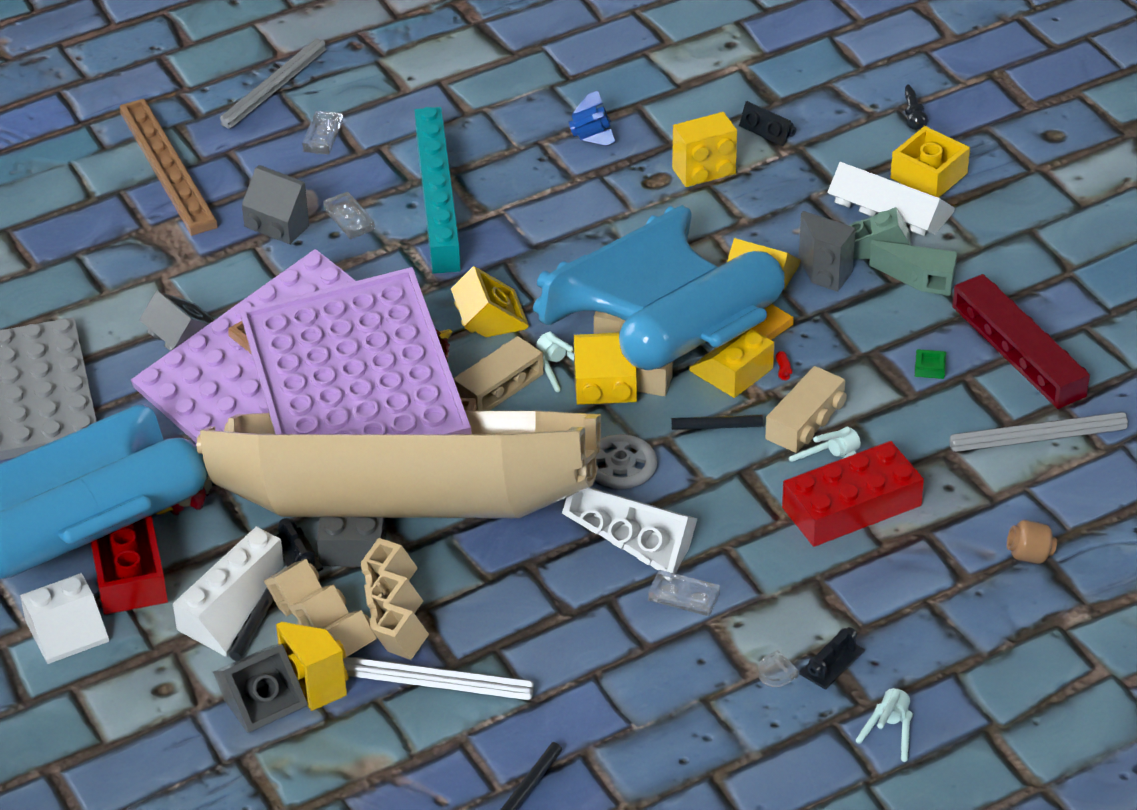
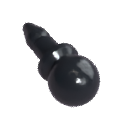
[905,84,928,129]

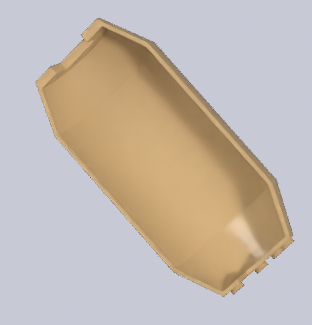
[196,411,601,519]

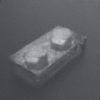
[302,111,343,155]
[323,191,375,239]
[648,570,720,617]

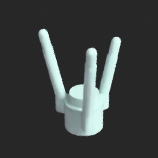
[536,331,574,392]
[789,426,861,462]
[856,688,913,762]

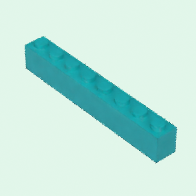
[414,107,461,274]

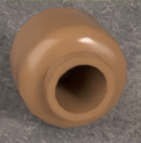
[1007,520,1057,564]

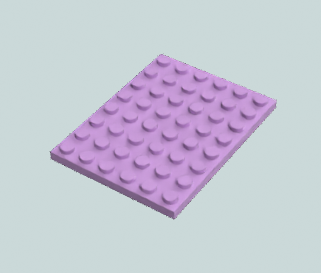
[131,249,355,443]
[239,267,472,434]

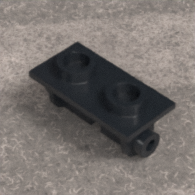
[739,101,796,146]
[274,518,324,572]
[799,627,865,690]

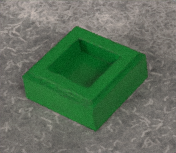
[914,349,946,379]

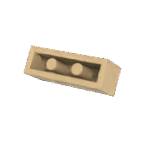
[453,336,543,411]
[765,366,847,453]

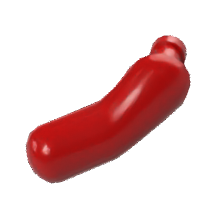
[775,351,793,381]

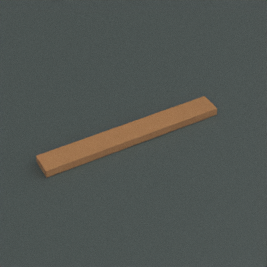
[119,99,218,236]

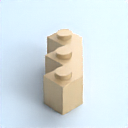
[594,311,673,396]
[361,538,429,660]
[264,559,377,657]

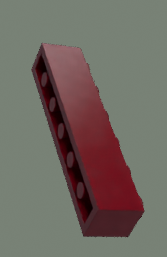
[952,274,1090,409]

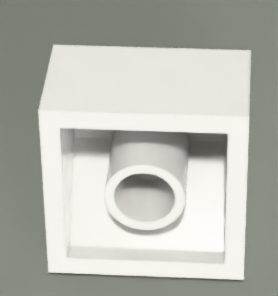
[20,573,109,664]

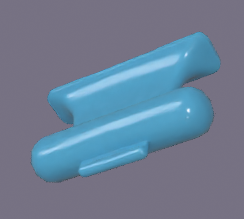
[533,205,785,371]
[0,404,208,579]

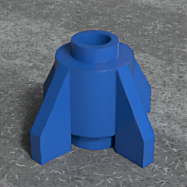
[569,91,616,146]

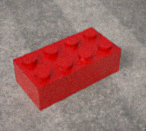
[782,441,924,547]
[91,516,168,615]

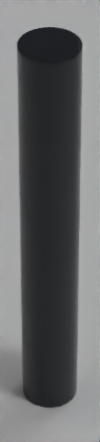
[671,415,763,430]
[229,588,274,661]
[500,742,562,810]

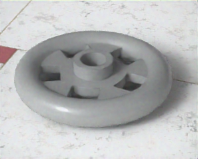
[595,434,657,489]

